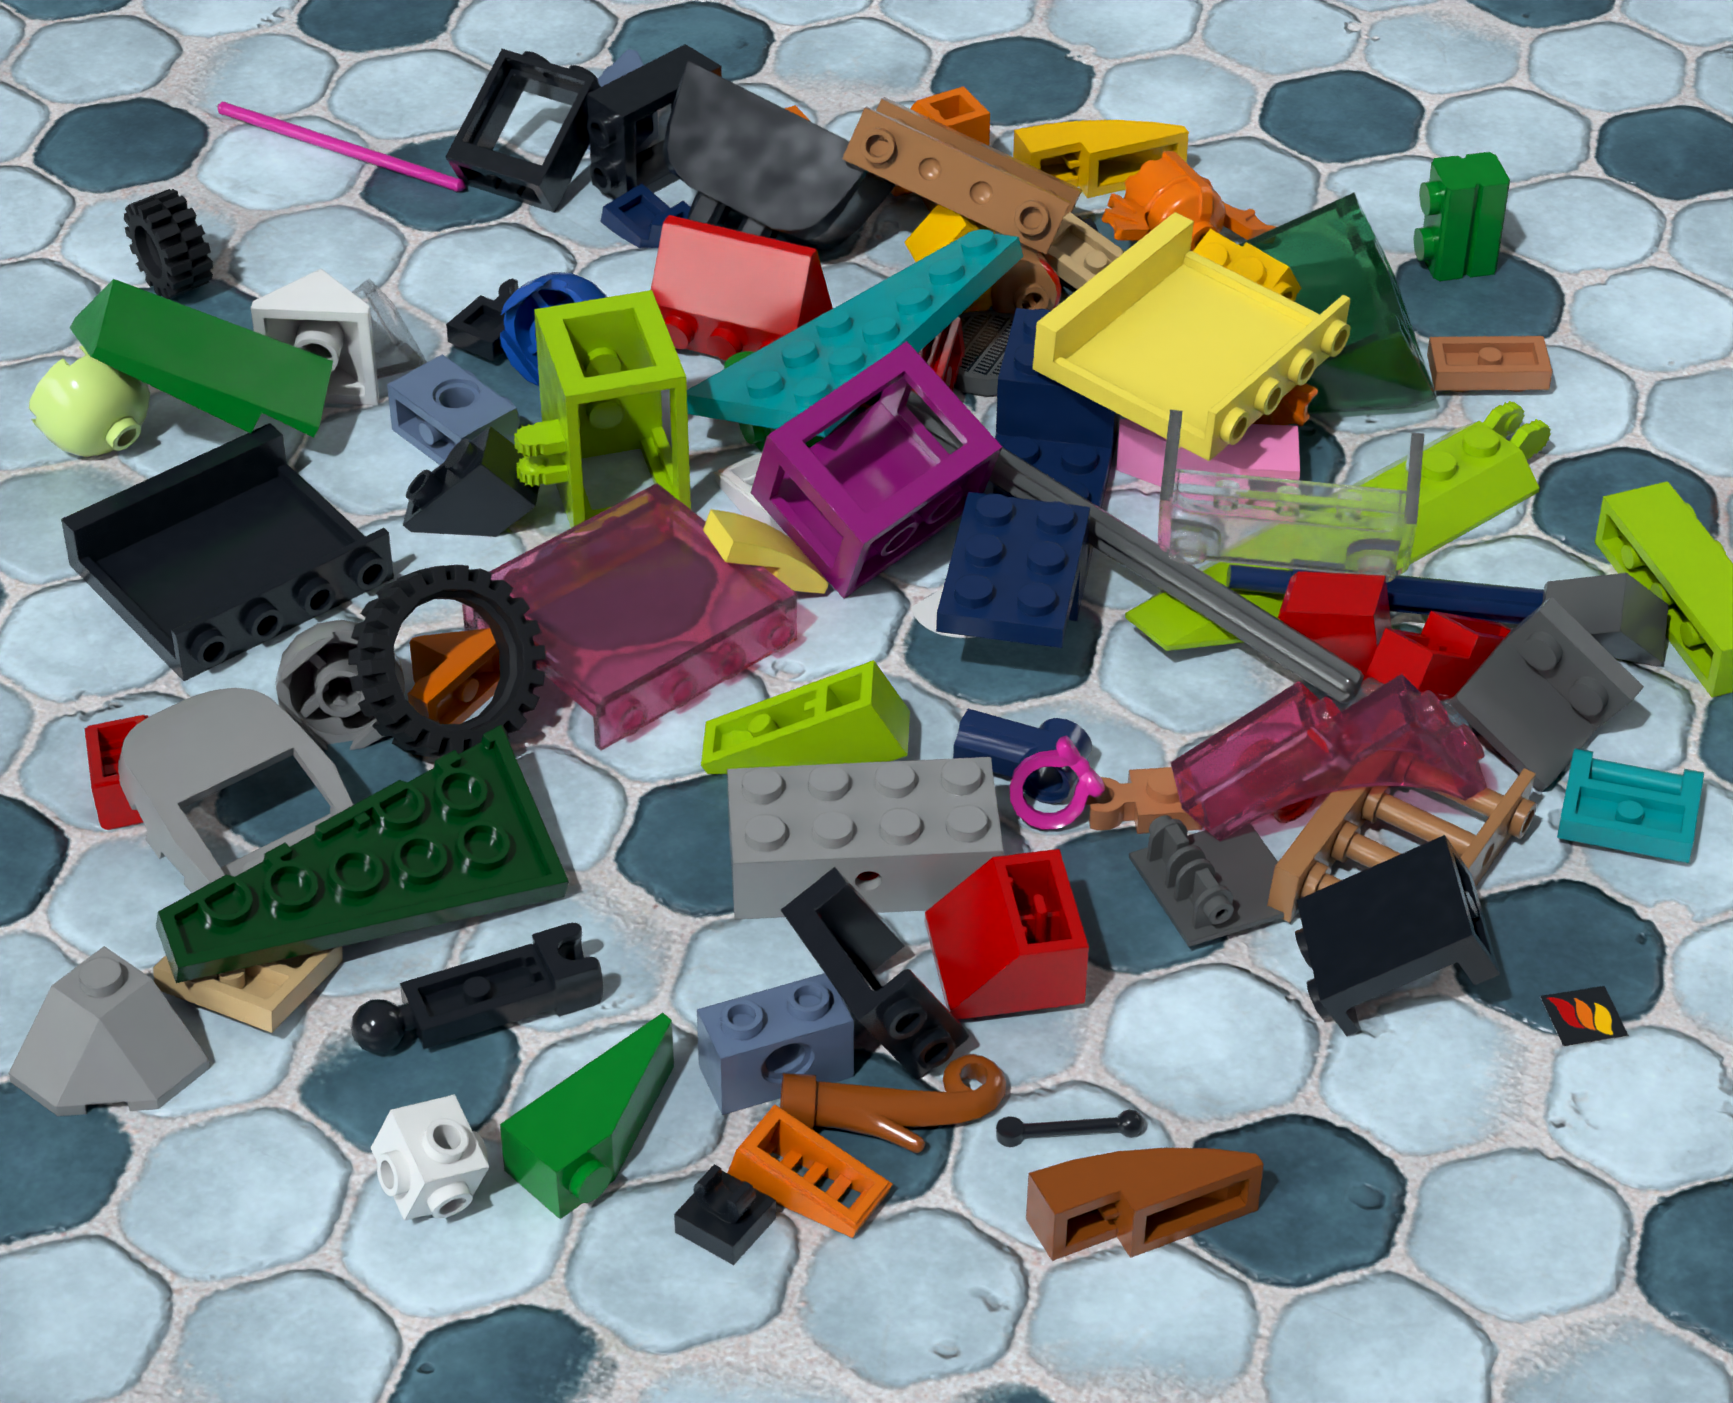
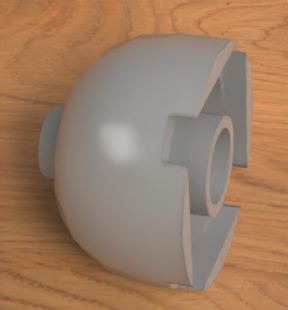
[275,620,405,750]

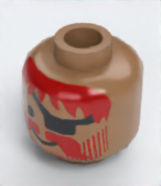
[991,245,1062,314]

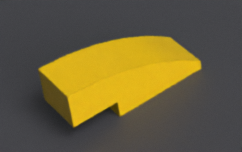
[1013,120,1189,198]

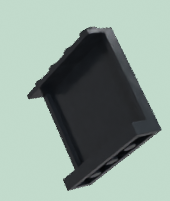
[61,423,394,681]

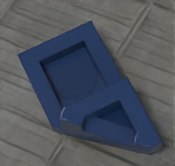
[600,184,691,248]

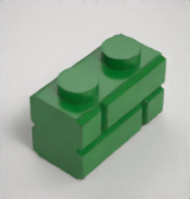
[1413,152,1510,281]

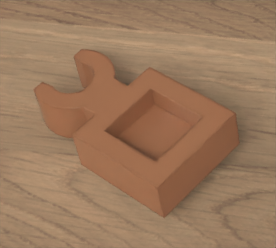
[1085,766,1203,834]

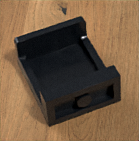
[1295,835,1500,1037]
[781,867,969,1080]

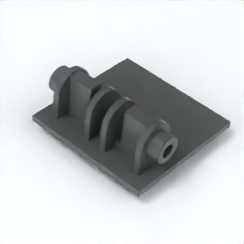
[1129,815,1299,947]

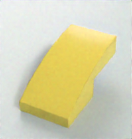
[703,509,829,594]

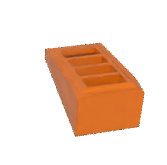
[727,1104,893,1238]

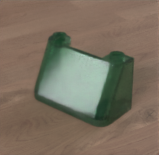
[1238,192,1436,414]

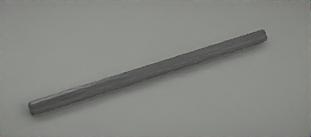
[865,390,1364,703]

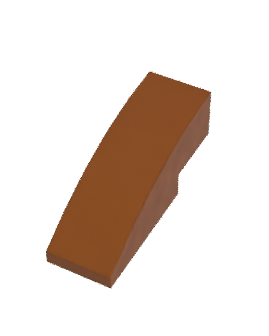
[1026,1147,1264,1261]

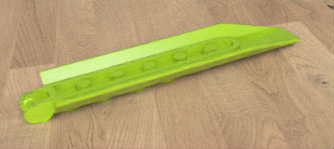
[1125,401,1551,651]

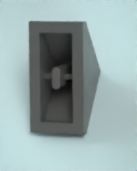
[1542,573,1669,667]

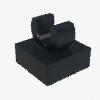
[674,1164,776,1266]

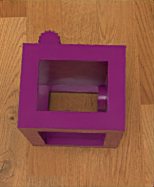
[751,341,1002,599]

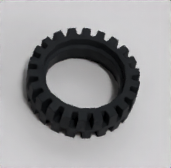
[348,564,546,758]

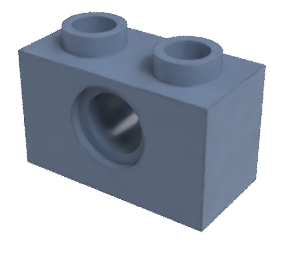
[387,354,520,465]
[697,973,854,1115]

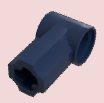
[953,708,1092,804]

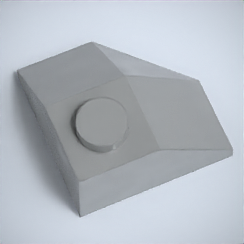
[9,946,210,1116]

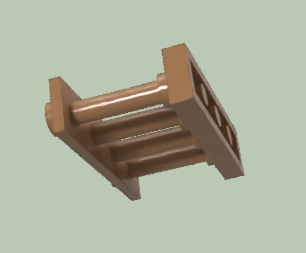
[842,97,1082,254]
[1267,709,1537,923]

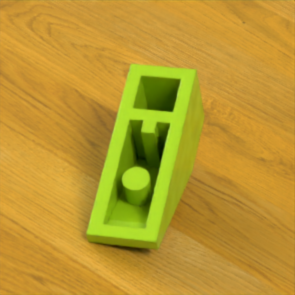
[701,660,910,774]

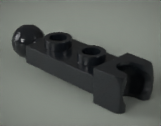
[351,923,603,1053]

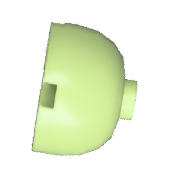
[29,346,150,457]

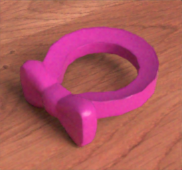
[1010,735,1105,830]

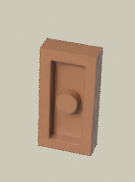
[1427,336,1552,392]

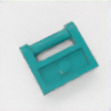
[1557,748,1704,863]

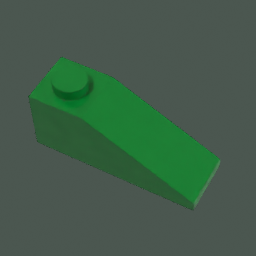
[500,1012,674,1219]

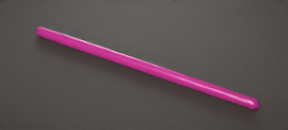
[217,101,466,192]

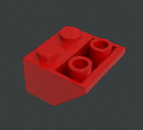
[925,849,1089,1020]

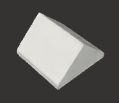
[251,269,379,406]

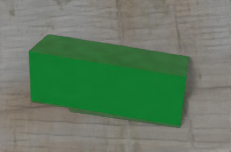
[70,279,333,438]

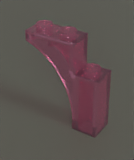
[1170,674,1487,841]

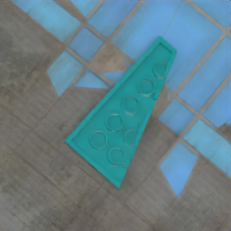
[687,229,1023,437]

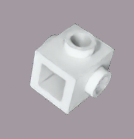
[371,1094,489,1221]

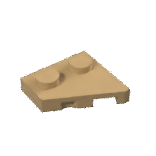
[153,946,342,1033]

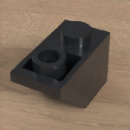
[403,426,540,537]

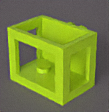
[514,290,691,538]

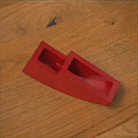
[1366,611,1512,701]

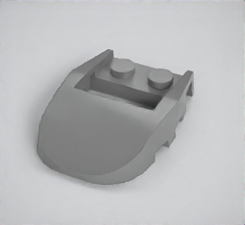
[118,688,353,893]

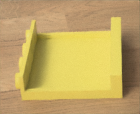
[1032,212,1351,461]

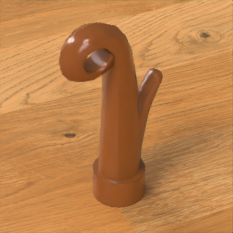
[780,1054,1007,1153]

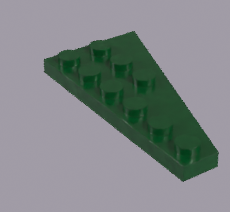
[156,725,569,983]

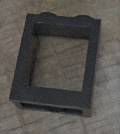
[587,44,722,199]
[446,49,601,213]

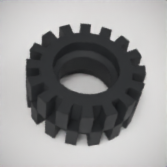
[124,189,213,299]

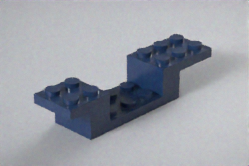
[936,308,1120,648]

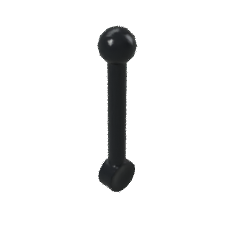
[996,1109,1144,1147]

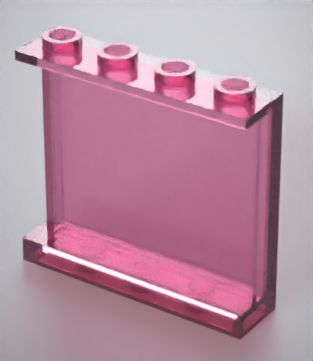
[462,483,797,751]

